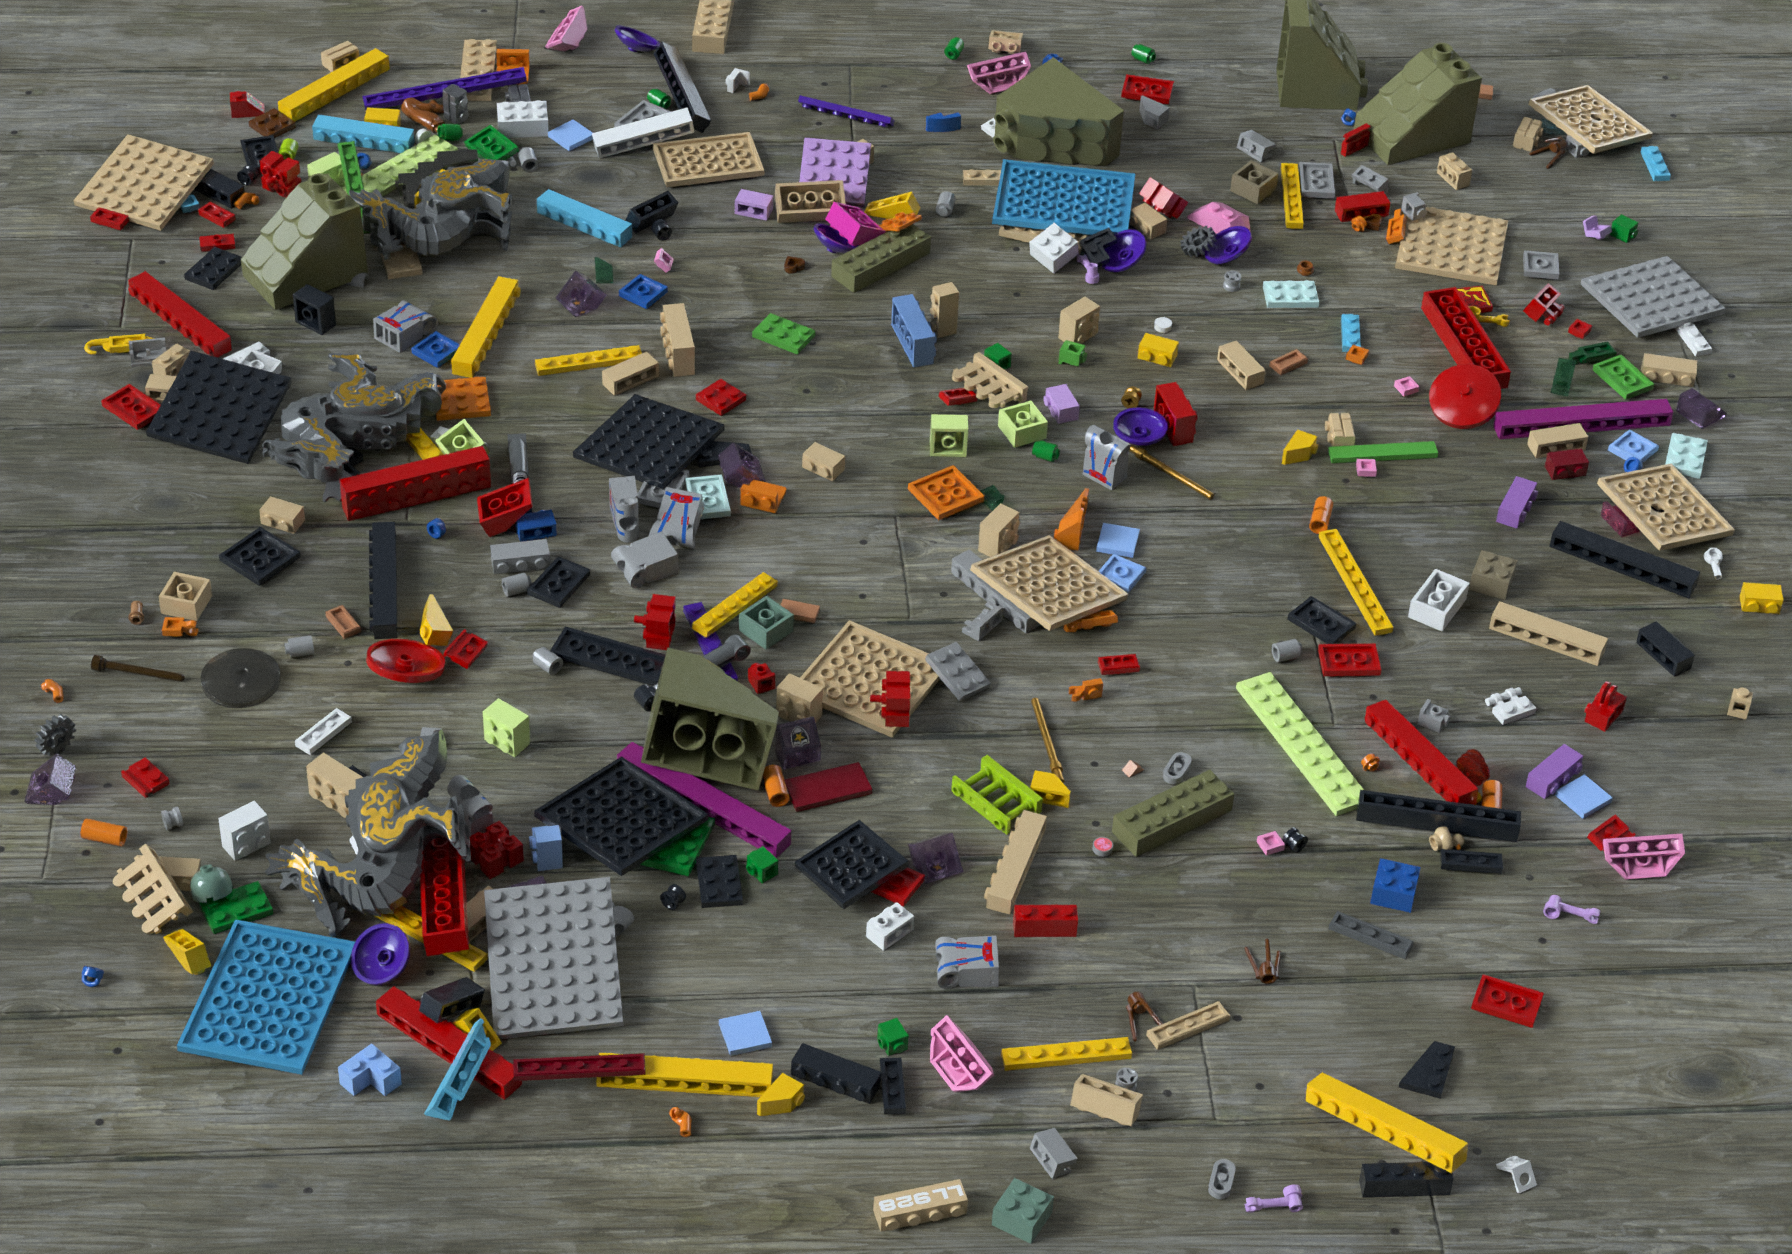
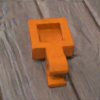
[162,617,198,636]
[1069,678,1103,702]

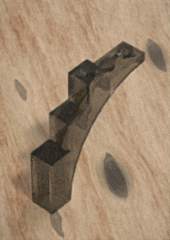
[395,149,478,209]

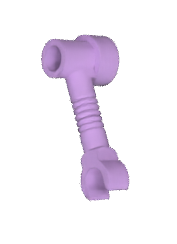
[1077,253,1099,284]
[1543,895,1601,924]
[1244,1185,1303,1213]

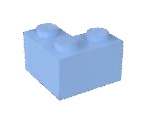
[529,825,563,871]
[338,1044,402,1096]

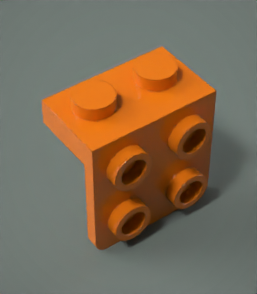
[496,49,530,85]
[879,212,922,233]
[740,480,786,513]

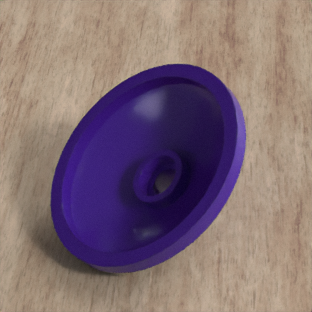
[615,25,660,52]
[814,223,860,254]
[1204,226,1252,264]
[1102,229,1147,272]
[1113,408,1167,446]
[351,923,411,985]

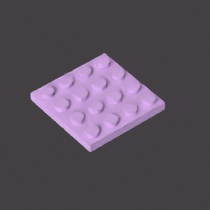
[799,138,871,206]

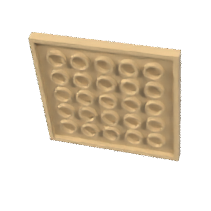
[74,134,214,231]
[1395,207,1508,285]
[970,535,1128,631]
[800,620,940,738]

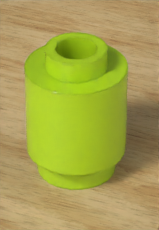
[279,138,299,159]

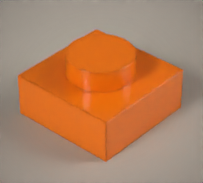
[1346,345,1369,365]

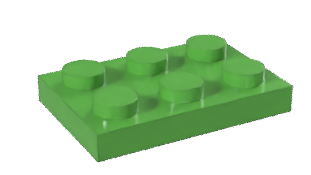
[752,313,815,355]
[1593,355,1654,400]

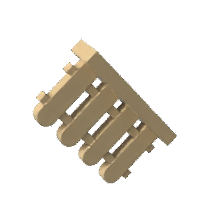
[952,352,1028,408]
[113,844,194,935]

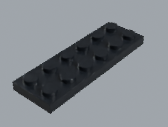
[550,626,665,686]

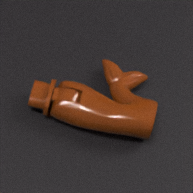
[401,97,446,133]

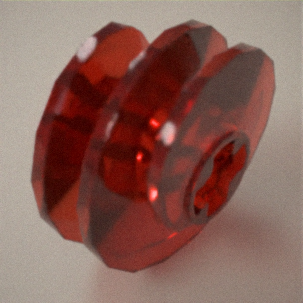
[1456,749,1490,786]

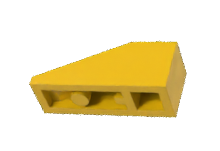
[864,192,920,219]
[420,594,453,646]
[163,929,211,975]

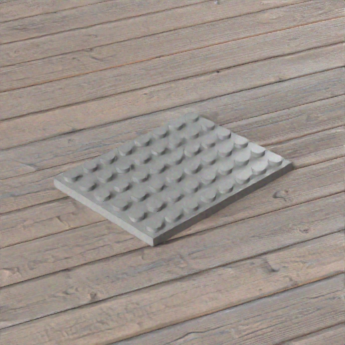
[484,877,624,1039]

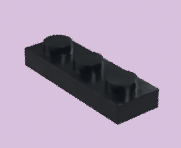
[1440,849,1503,874]
[880,1057,906,1114]

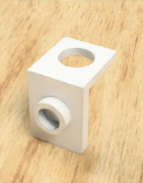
[1496,1156,1537,1193]

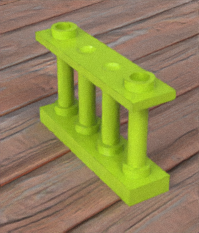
[951,755,1043,835]

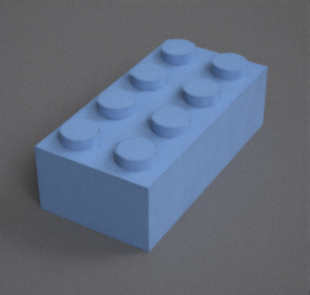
[891,294,937,367]

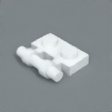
[1485,687,1536,725]

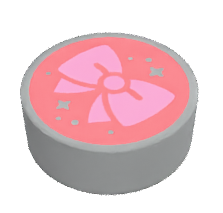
[1092,837,1113,857]

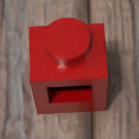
[748,663,776,694]

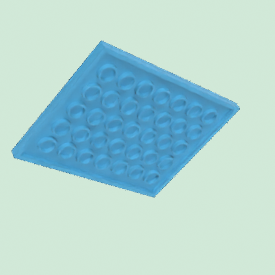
[992,159,1135,235]
[177,920,355,1075]

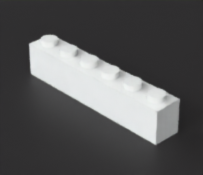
[592,108,694,158]

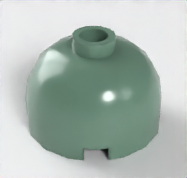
[190,864,233,903]

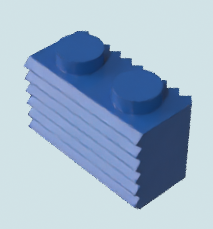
[515,509,557,542]

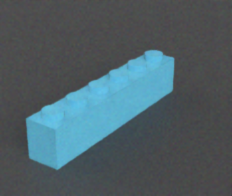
[312,115,415,153]
[537,189,632,248]

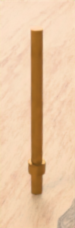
[1129,444,1214,500]
[1031,698,1065,783]

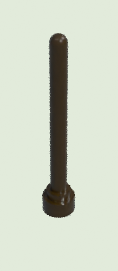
[91,655,185,682]

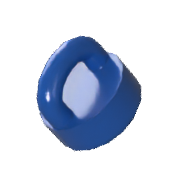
[1341,108,1356,126]
[357,153,372,170]
[1624,456,1643,472]
[427,518,446,539]
[81,966,104,987]

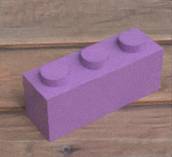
[1496,476,1538,528]
[1526,744,1583,799]

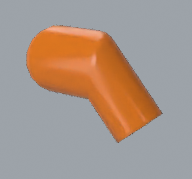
[749,84,769,101]
[234,192,260,209]
[41,679,63,703]

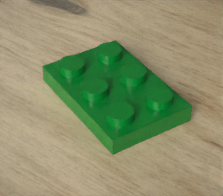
[464,125,519,160]
[199,881,273,934]

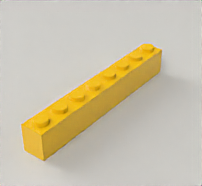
[278,48,390,122]
[451,276,521,378]
[597,1053,773,1097]
[1306,1072,1468,1173]

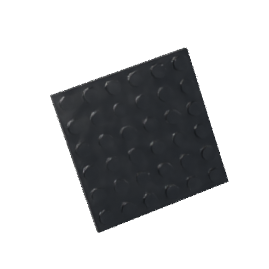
[146,351,292,464]
[573,394,725,489]
[534,756,708,876]

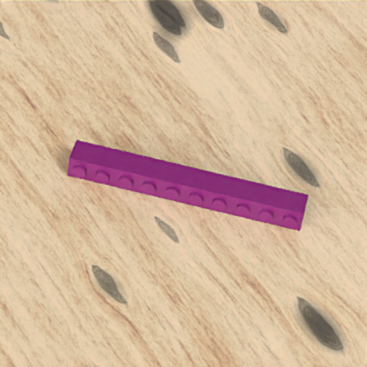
[1493,399,1673,439]
[617,742,792,858]

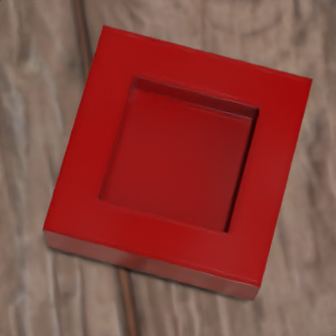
[1568,319,1592,339]

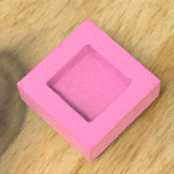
[654,248,674,272]
[1394,376,1419,396]
[1356,459,1377,477]
[1257,831,1285,856]

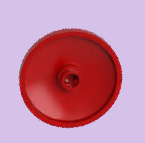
[1429,364,1501,429]
[366,639,445,683]

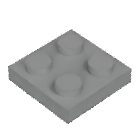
[1523,250,1559,279]

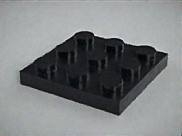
[219,527,301,586]

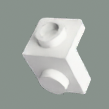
[726,68,750,93]

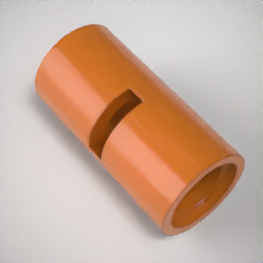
[1309,496,1333,534]
[763,764,789,807]
[1482,780,1502,809]
[80,818,127,847]

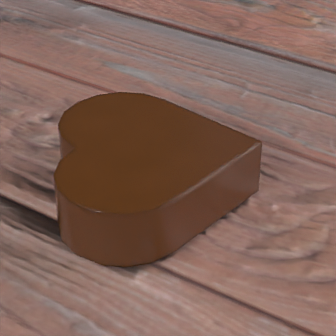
[1363,214,1382,231]
[784,256,805,274]

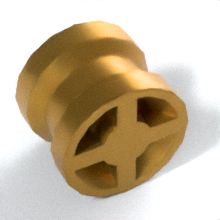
[1121,386,1142,409]

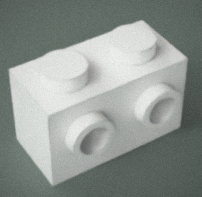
[866,902,914,951]

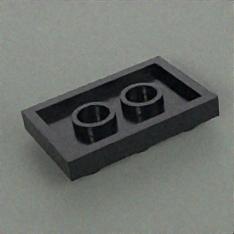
[240,135,278,173]
[184,247,242,290]
[527,556,590,608]
[1287,596,1356,644]
[696,855,743,908]

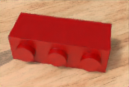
[1335,191,1390,222]
[1013,905,1078,937]

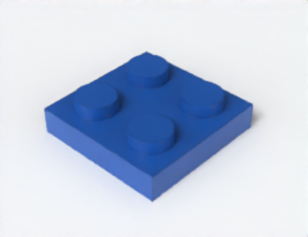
[619,274,668,309]
[411,331,460,368]

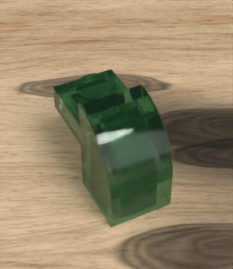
[1551,357,1576,397]

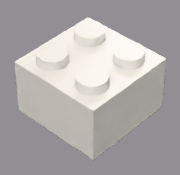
[1030,223,1078,273]
[219,801,271,861]

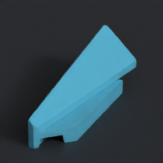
[424,1018,491,1120]

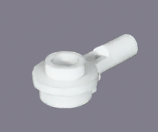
[1704,548,1723,580]

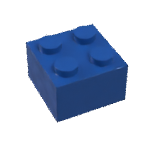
[1370,858,1421,913]

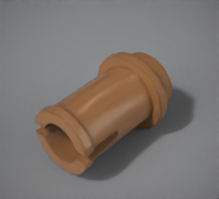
[128,601,144,625]

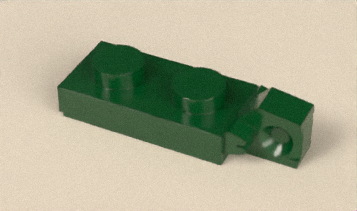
[1568,341,1617,365]

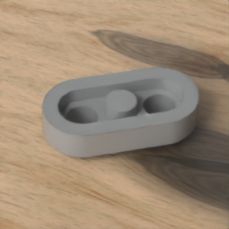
[1163,752,1192,784]
[1208,1159,1236,1199]

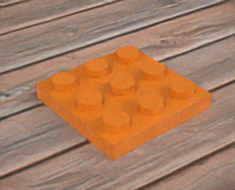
[436,377,491,421]
[908,465,985,520]

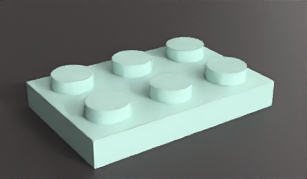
[1263,280,1319,308]
[1665,433,1708,479]
[685,474,731,519]

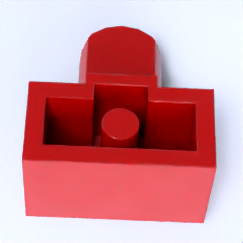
[1584,681,1627,732]

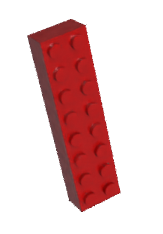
[1421,287,1511,389]
[340,446,491,521]
[420,838,469,956]

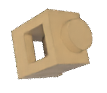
[1727,687,1753,719]

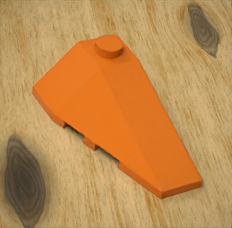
[1054,488,1089,551]

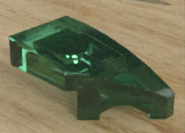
[594,257,613,284]
[980,485,1005,511]

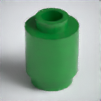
[944,37,964,60]
[1131,44,1156,64]
[647,89,671,109]
[437,124,463,141]
[1032,440,1060,462]

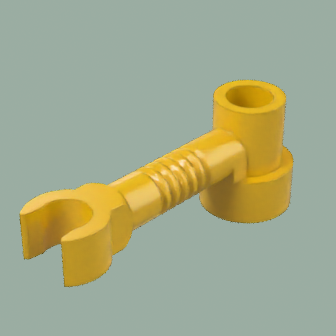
[1469,306,1510,327]

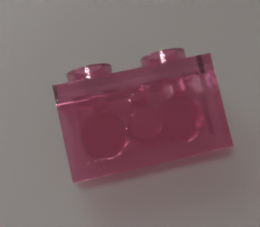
[1601,501,1640,537]

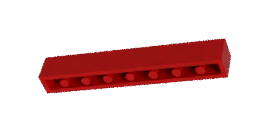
[128,271,232,358]
[1365,699,1478,805]
[376,986,522,1100]

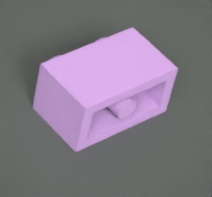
[735,189,773,221]
[1044,384,1079,424]

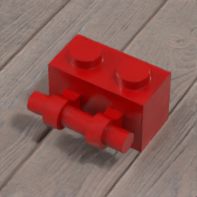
[1523,283,1565,326]

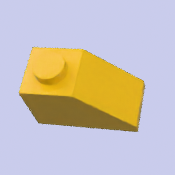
[1282,429,1318,465]
[1030,770,1071,808]
[452,1008,502,1051]
[757,1073,805,1116]

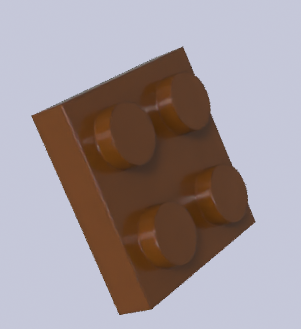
[249,108,296,138]

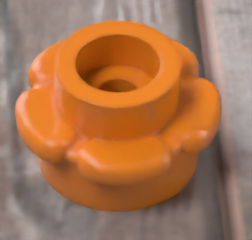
[1351,216,1367,232]
[1361,754,1380,772]

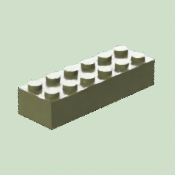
[831,224,931,293]
[1112,770,1234,857]

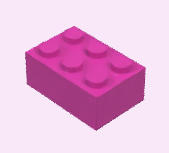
[825,202,886,246]

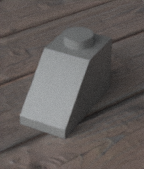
[1139,95,1170,130]

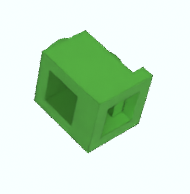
[1058,340,1087,366]

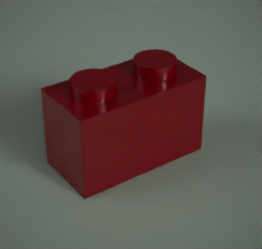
[1545,448,1589,480]

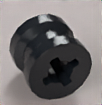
[237,164,259,185]
[651,219,672,241]
[1282,827,1308,853]
[660,884,686,910]

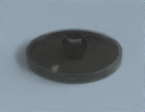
[201,648,281,708]

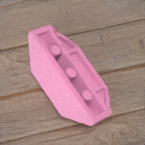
[545,6,587,51]
[967,52,1031,94]
[1187,202,1251,234]
[1603,834,1685,880]
[930,1015,994,1092]

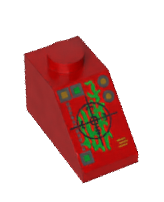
[230,91,265,118]

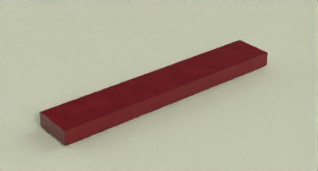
[513,1053,646,1081]

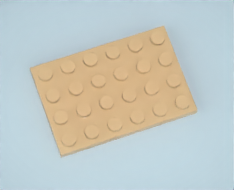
[653,132,764,187]

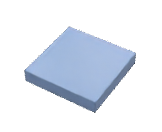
[548,120,593,151]
[1608,429,1659,463]
[1096,523,1140,558]
[1098,554,1146,593]
[1555,774,1612,819]
[719,1011,772,1056]

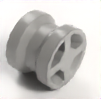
[1223,270,1241,292]
[161,807,183,830]
[1115,1067,1138,1092]

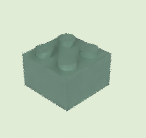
[739,596,794,649]
[992,1178,1054,1244]

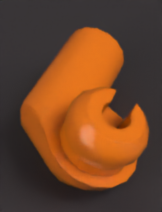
[669,1107,691,1137]

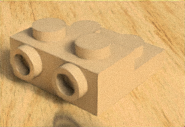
[988,30,1023,54]

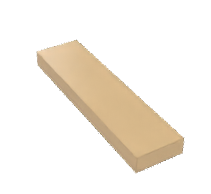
[1146,1001,1230,1050]

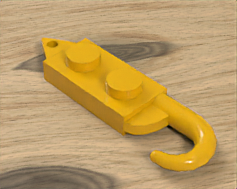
[84,334,155,355]

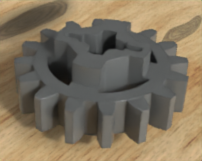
[1180,226,1217,257]
[34,714,76,756]

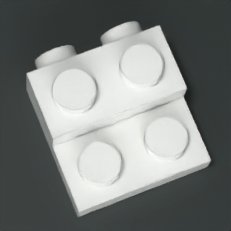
[237,348,282,374]

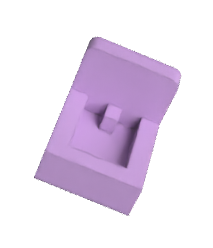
[1583,215,1612,239]

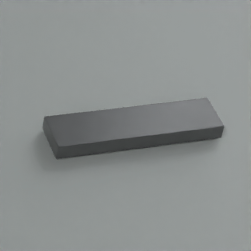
[1329,911,1414,959]

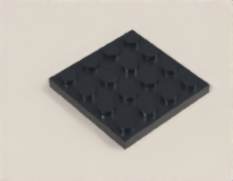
[795,819,909,909]

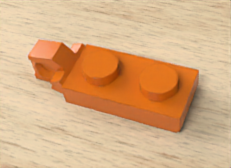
[1386,208,1407,244]
[1064,610,1118,632]

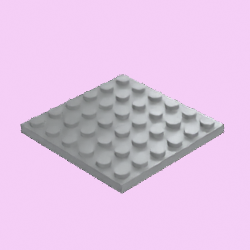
[1581,256,1726,338]

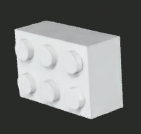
[497,100,548,138]
[1408,569,1469,631]

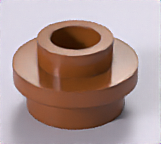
[1297,261,1314,276]

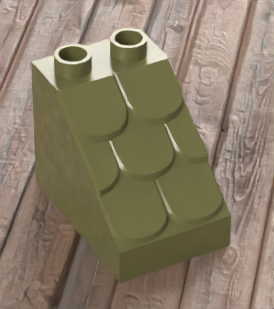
[1276,0,1368,110]
[1354,43,1482,165]
[993,57,1124,166]
[241,173,368,310]
[641,647,779,790]

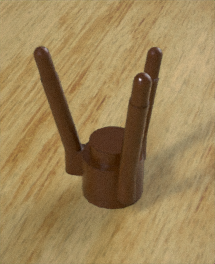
[1529,136,1567,169]
[1244,938,1281,984]
[1126,991,1163,1042]

